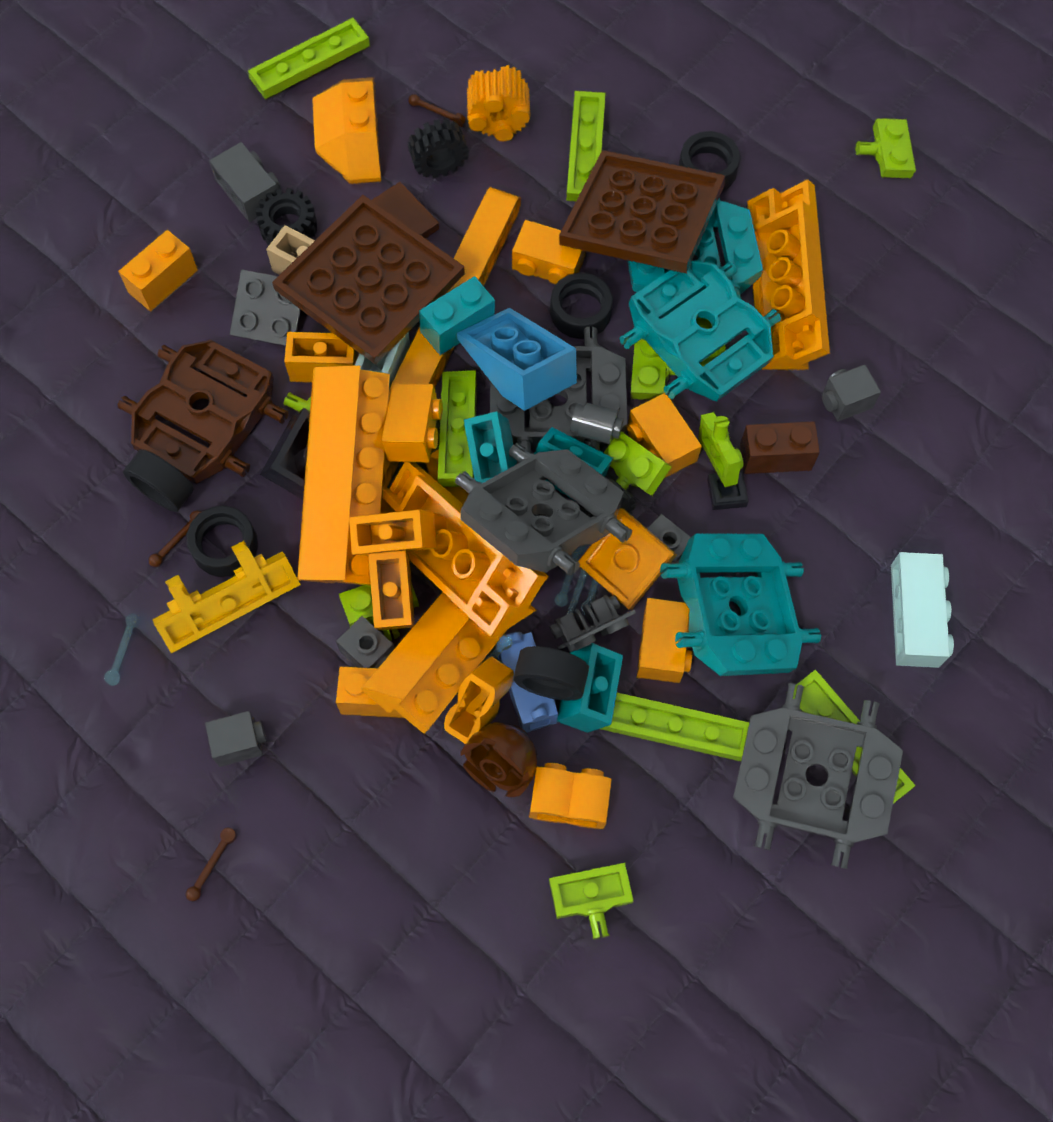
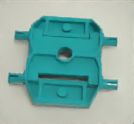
[627,199,763,299]
[619,261,781,402]
[660,534,821,676]

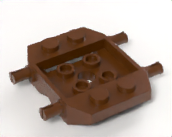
[117,340,289,484]

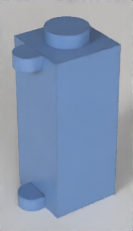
[496,632,558,733]

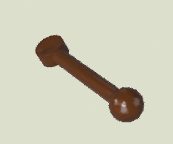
[408,94,466,127]
[149,510,201,567]
[186,827,236,901]

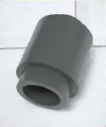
[570,402,624,444]

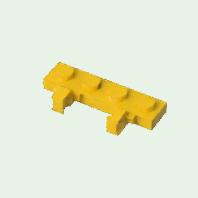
[152,541,301,654]

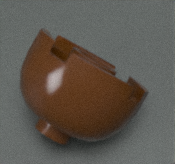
[460,722,537,797]

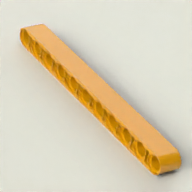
[382,187,521,488]

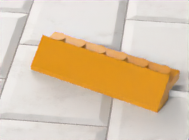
[747,179,830,370]
[297,365,390,586]
[380,462,547,637]
[361,571,549,734]

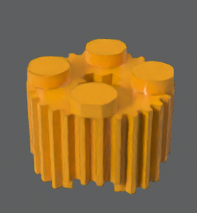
[467,65,530,141]

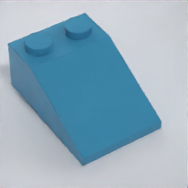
[457,307,577,411]

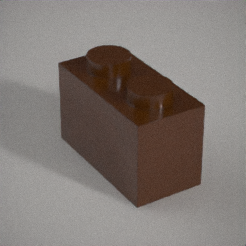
[740,421,820,474]

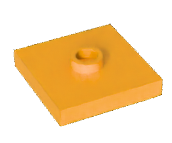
[578,508,677,610]

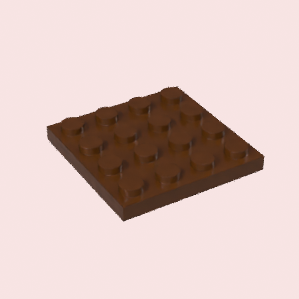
[559,150,725,273]
[272,195,465,365]

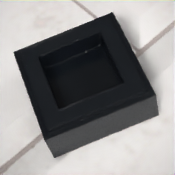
[707,471,748,510]

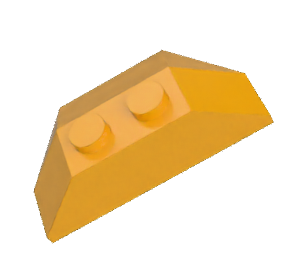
[312,77,381,184]

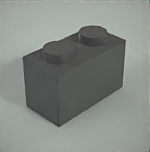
[209,142,281,222]

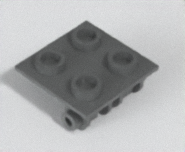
[230,269,301,346]
[549,595,636,652]

